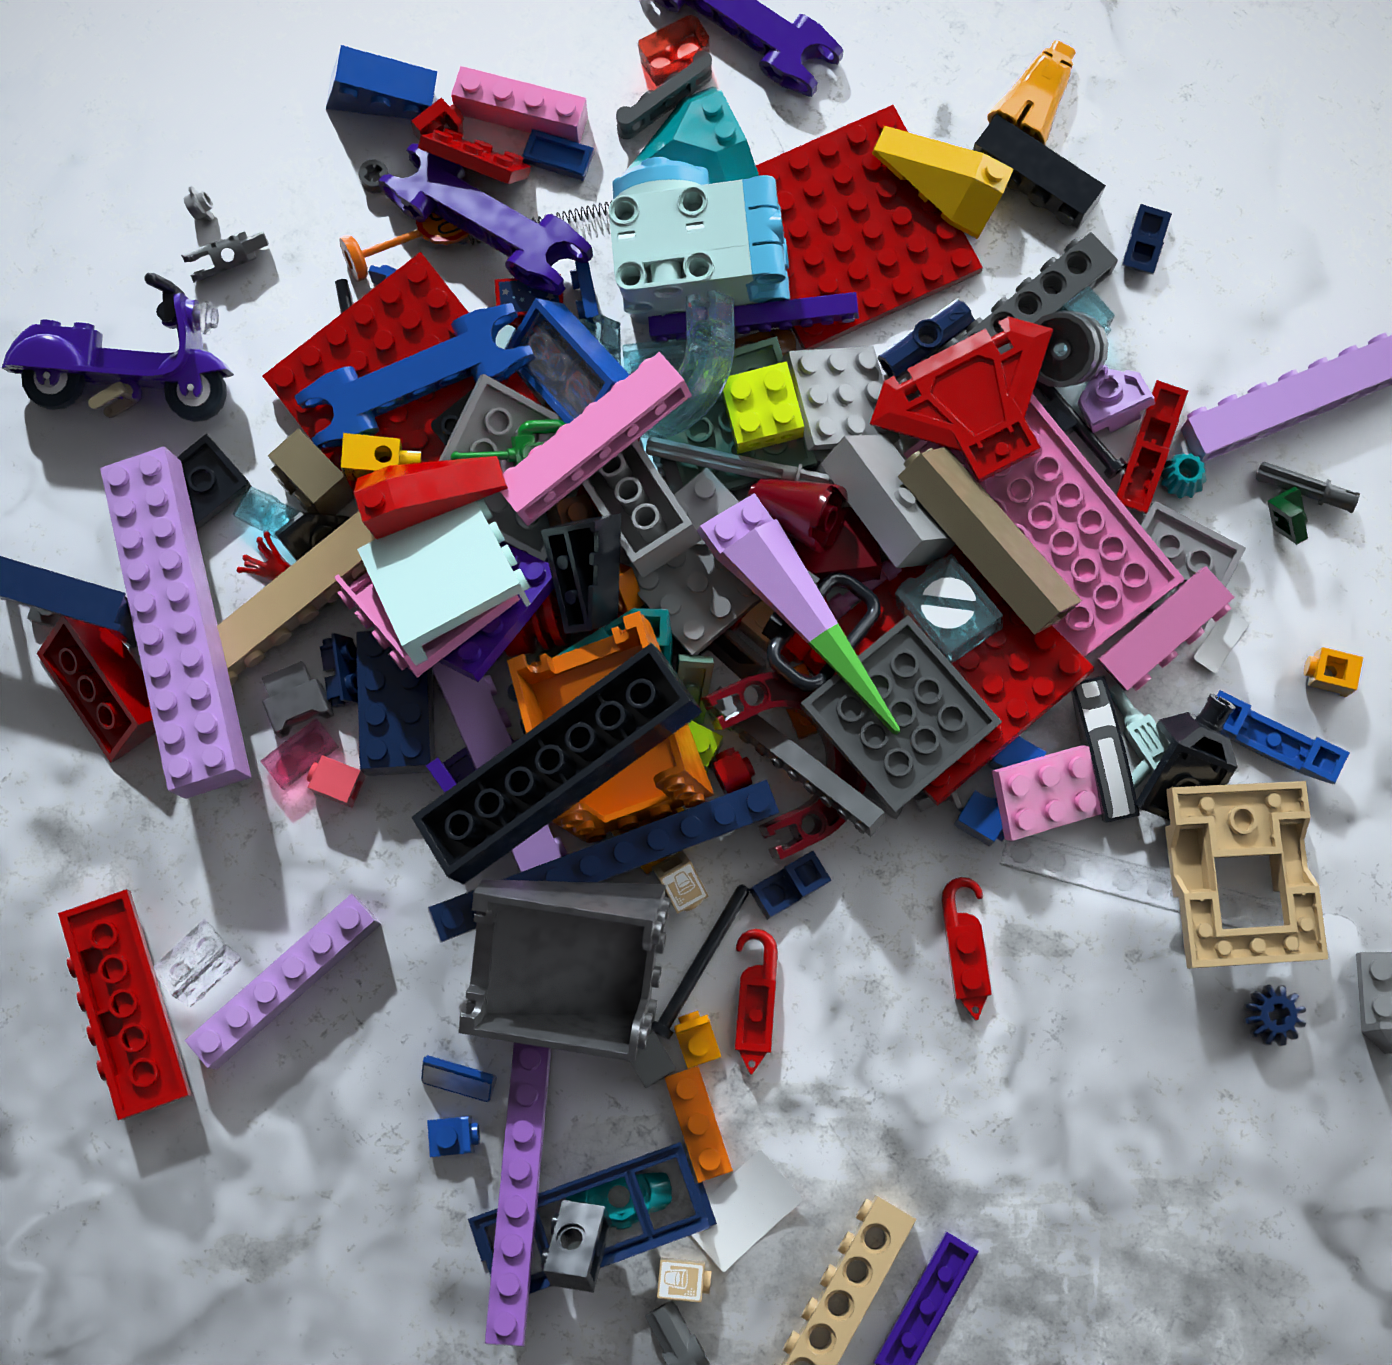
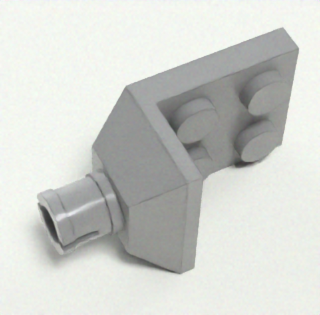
[1356,952,1392,1054]

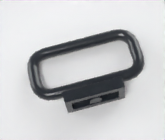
[762,571,881,692]

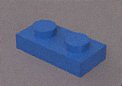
[570,261,600,331]

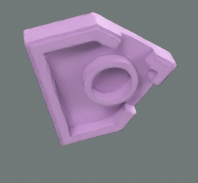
[1078,365,1155,433]

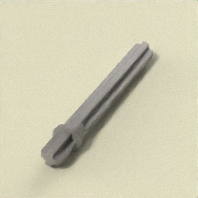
[645,436,830,484]

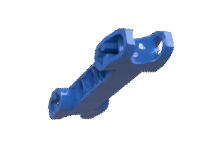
[295,303,536,451]

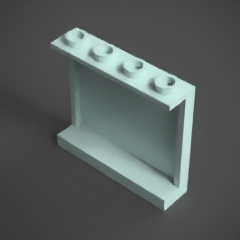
[357,499,531,666]

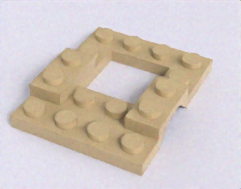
[1165,781,1328,969]

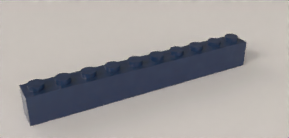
[428,779,780,943]

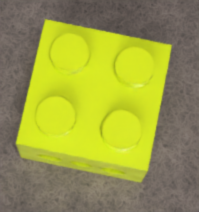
[720,361,805,454]

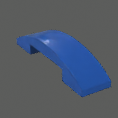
[1217,690,1350,784]

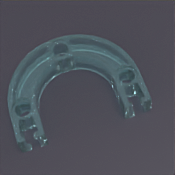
[578,290,735,438]

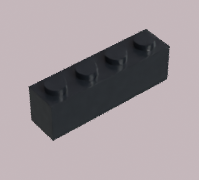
[973,114,1106,229]

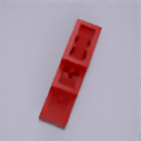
[1116,380,1189,514]

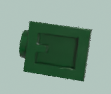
[1267,487,1308,545]

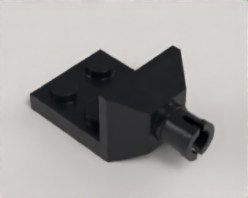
[1136,694,1238,820]

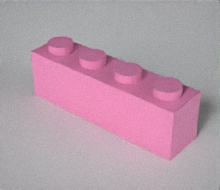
[451,66,588,143]
[1097,566,1235,691]

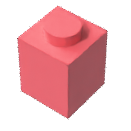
[307,755,366,808]

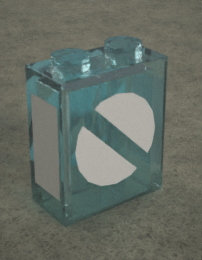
[895,553,1003,664]

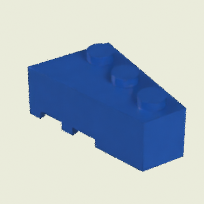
[325,45,438,120]

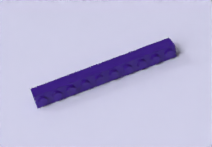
[648,292,859,344]

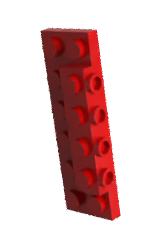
[58,889,192,1120]

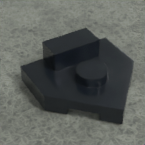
[274,512,350,561]

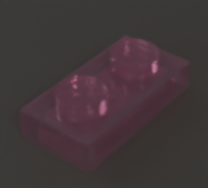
[260,718,339,790]

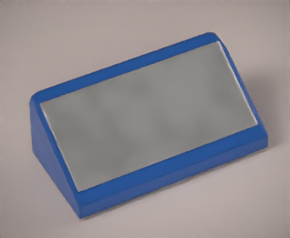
[421,1055,497,1102]

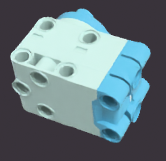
[609,157,791,324]

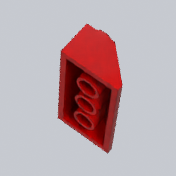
[36,616,156,763]

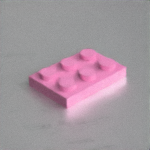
[992,745,1102,841]

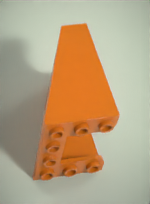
[507,611,714,843]

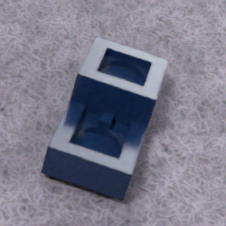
[1121,204,1172,275]
[749,850,831,920]

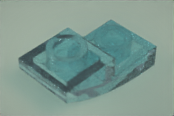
[233,485,302,540]

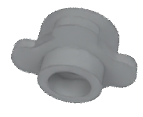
[183,185,214,221]

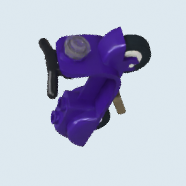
[1,272,234,422]

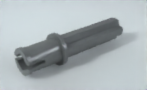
[1256,462,1360,513]

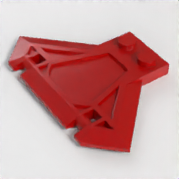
[870,316,1053,483]

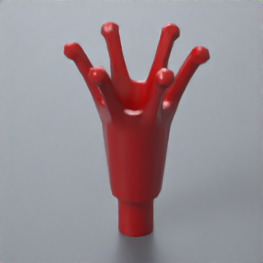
[236,531,291,581]

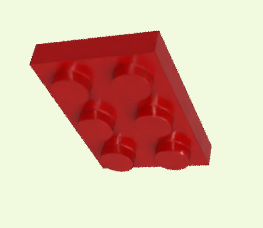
[417,128,532,184]

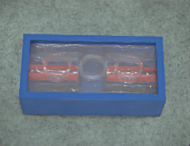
[506,298,630,424]

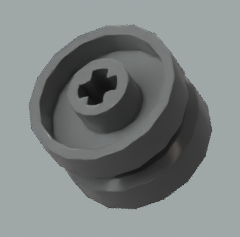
[1034,311,1109,387]

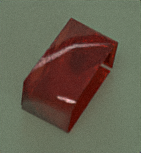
[636,15,709,87]

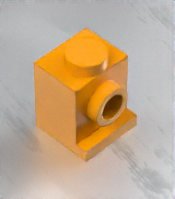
[1303,647,1363,697]

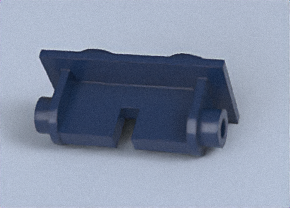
[320,633,358,708]

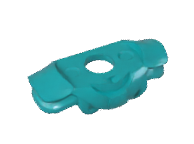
[566,1172,672,1230]

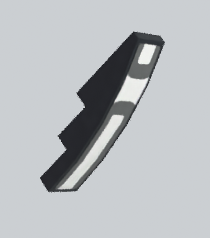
[1071,675,1140,823]

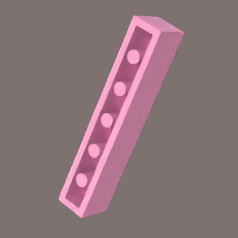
[500,352,692,526]

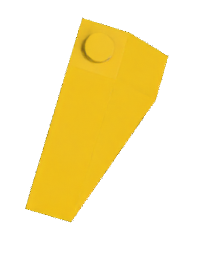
[872,126,1013,239]

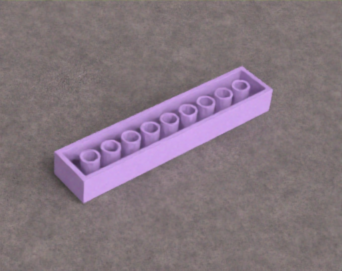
[100,446,251,799]

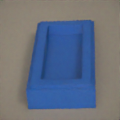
[522,129,594,181]

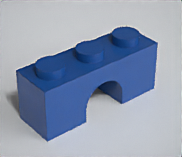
[954,736,1047,847]

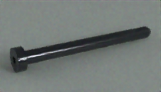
[1035,380,1127,480]
[651,884,749,1040]

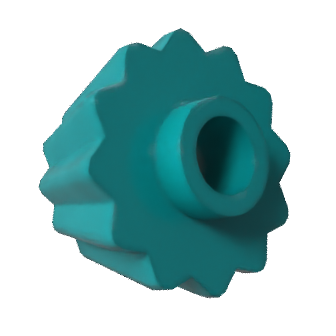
[1161,453,1207,499]

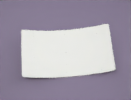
[684,1150,803,1272]

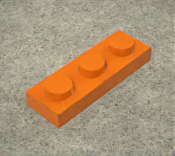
[664,1066,733,1183]

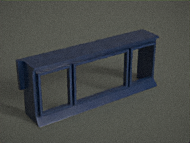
[0,556,137,649]
[468,1142,717,1294]

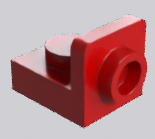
[411,97,464,140]

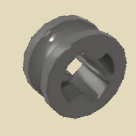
[359,159,389,194]

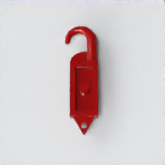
[941,877,992,1021]
[735,929,778,1075]

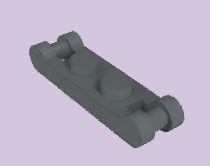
[616,50,712,140]

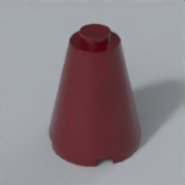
[748,479,848,553]

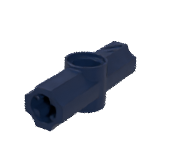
[878,299,975,379]

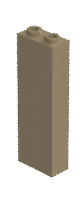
[897,447,1082,635]

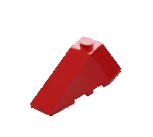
[354,456,508,540]

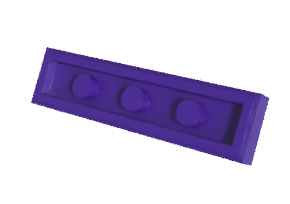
[873,1231,979,1365]

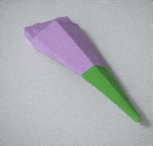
[697,493,900,735]

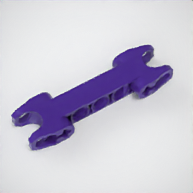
[654,0,844,97]
[378,143,593,295]

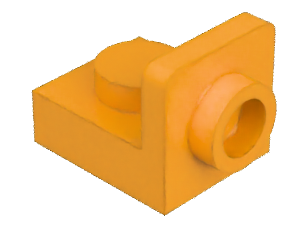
[673,1011,721,1069]

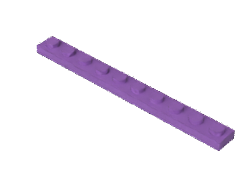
[485,1042,551,1347]

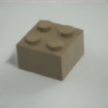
[267,428,355,515]

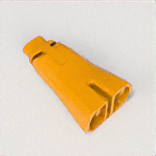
[987,40,1076,145]

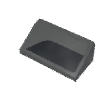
[707,628,766,680]

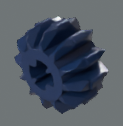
[1243,984,1306,1046]

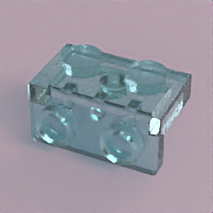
[622,339,692,375]

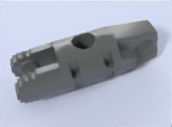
[181,230,269,283]

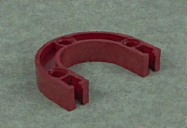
[701,672,867,860]

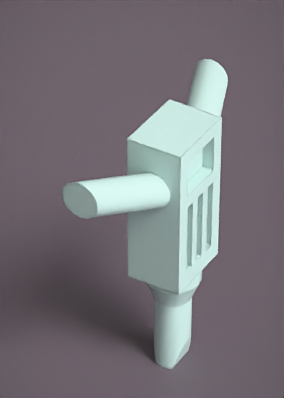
[1109,684,1169,789]

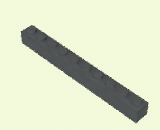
[707,686,886,837]

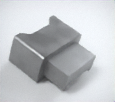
[262,661,334,738]

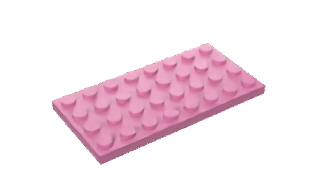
[904,394,1185,657]

